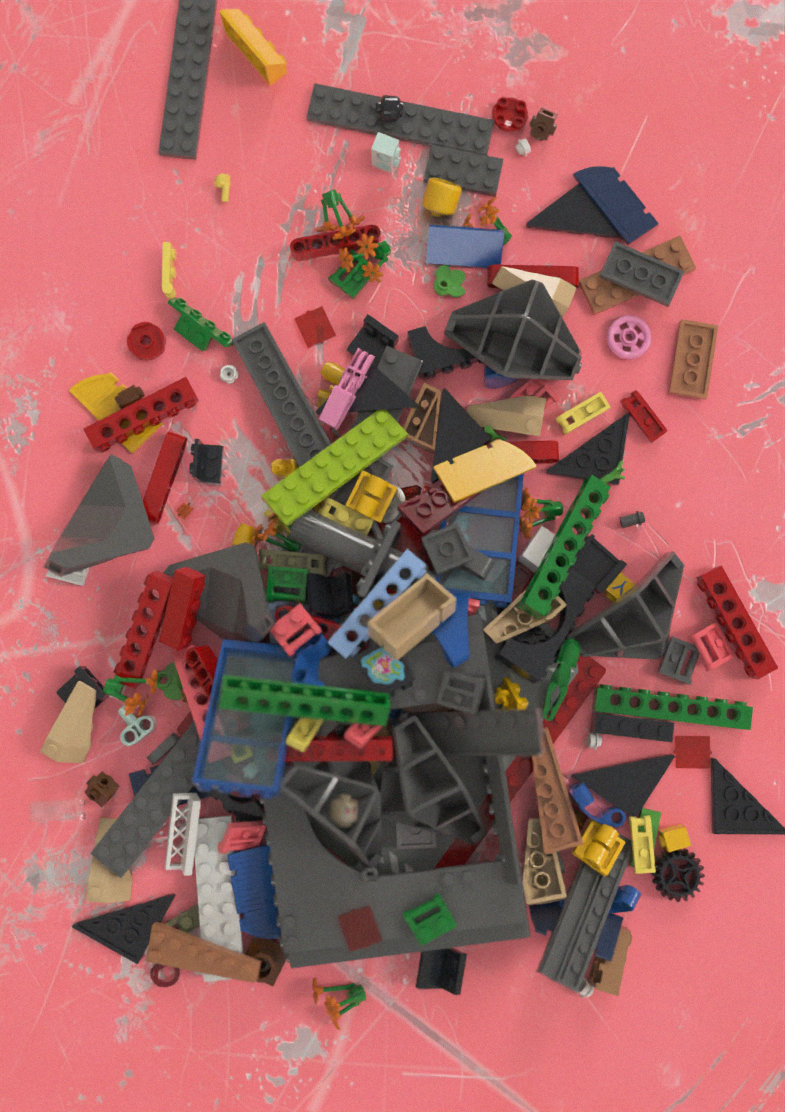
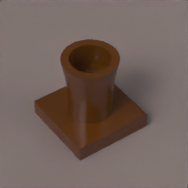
[245,936,286,987]

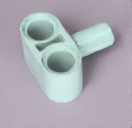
[118,705,157,746]

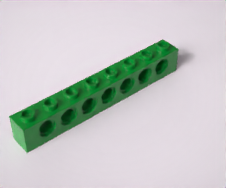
[517,475,611,619]
[219,675,391,726]
[592,684,753,730]

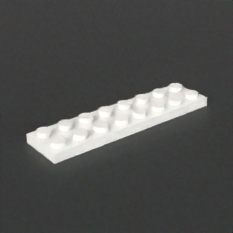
[194,815,243,982]

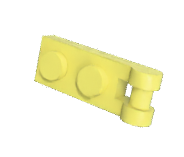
[162,242,177,299]
[555,392,611,435]
[318,497,375,536]
[285,717,325,752]
[629,815,656,874]

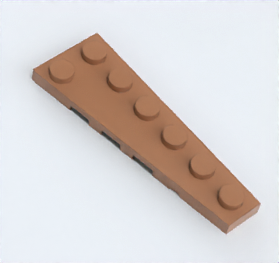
[532,727,583,855]
[146,922,261,983]

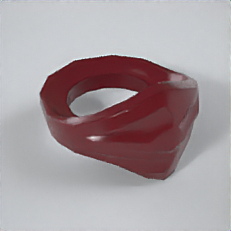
[150,964,180,987]

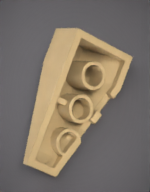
[492,266,576,318]
[467,395,546,436]
[483,590,567,644]
[40,681,96,763]
[86,817,133,903]
[522,818,567,905]

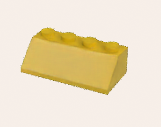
[219,9,287,86]

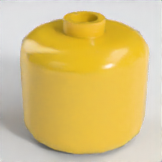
[422,177,462,217]

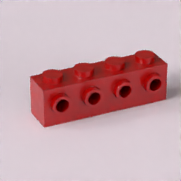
[159,567,206,651]

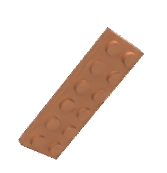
[579,235,696,315]

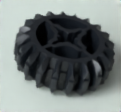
[651,848,705,902]

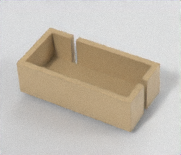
[367,574,456,661]

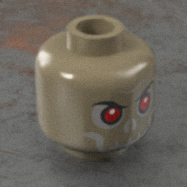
[330,794,358,826]

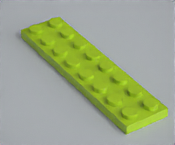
[261,410,408,527]

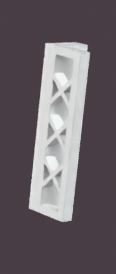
[164,793,201,876]

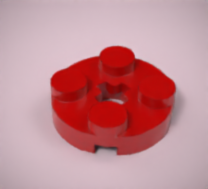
[127,322,166,361]

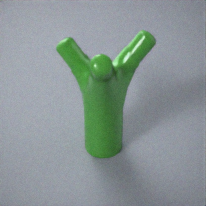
[484,425,507,442]
[600,461,625,483]

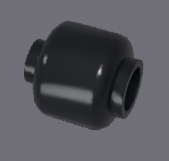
[376,95,403,122]

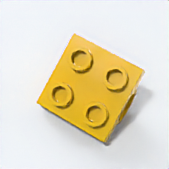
[345,470,398,523]
[572,819,625,877]

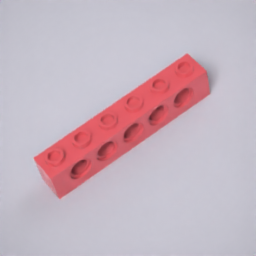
[171,644,234,764]

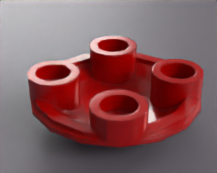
[492,97,528,132]

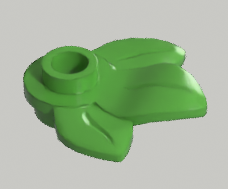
[433,264,466,298]
[156,662,184,701]

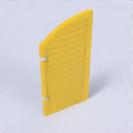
[69,372,163,454]
[433,439,537,503]

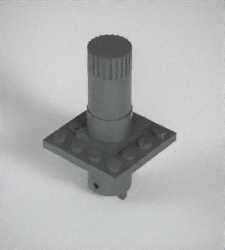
[289,509,438,600]

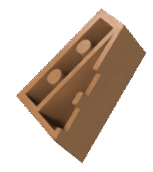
[403,383,441,454]
[588,925,632,997]

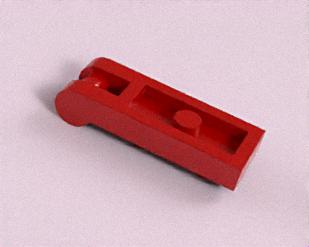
[620,390,668,443]

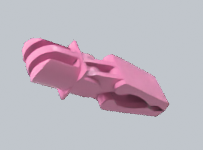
[319,348,375,430]

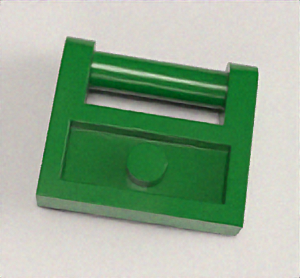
[328,250,370,300]
[266,566,309,605]
[403,893,457,946]

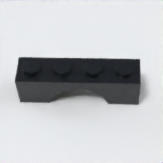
[590,712,674,742]
[204,760,265,822]

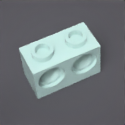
[371,132,401,173]

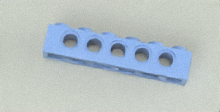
[327,549,426,658]

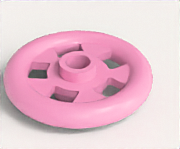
[606,315,651,359]

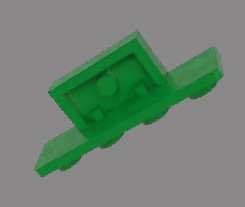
[167,297,234,352]

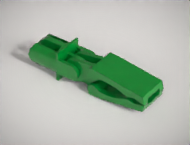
[542,639,581,721]

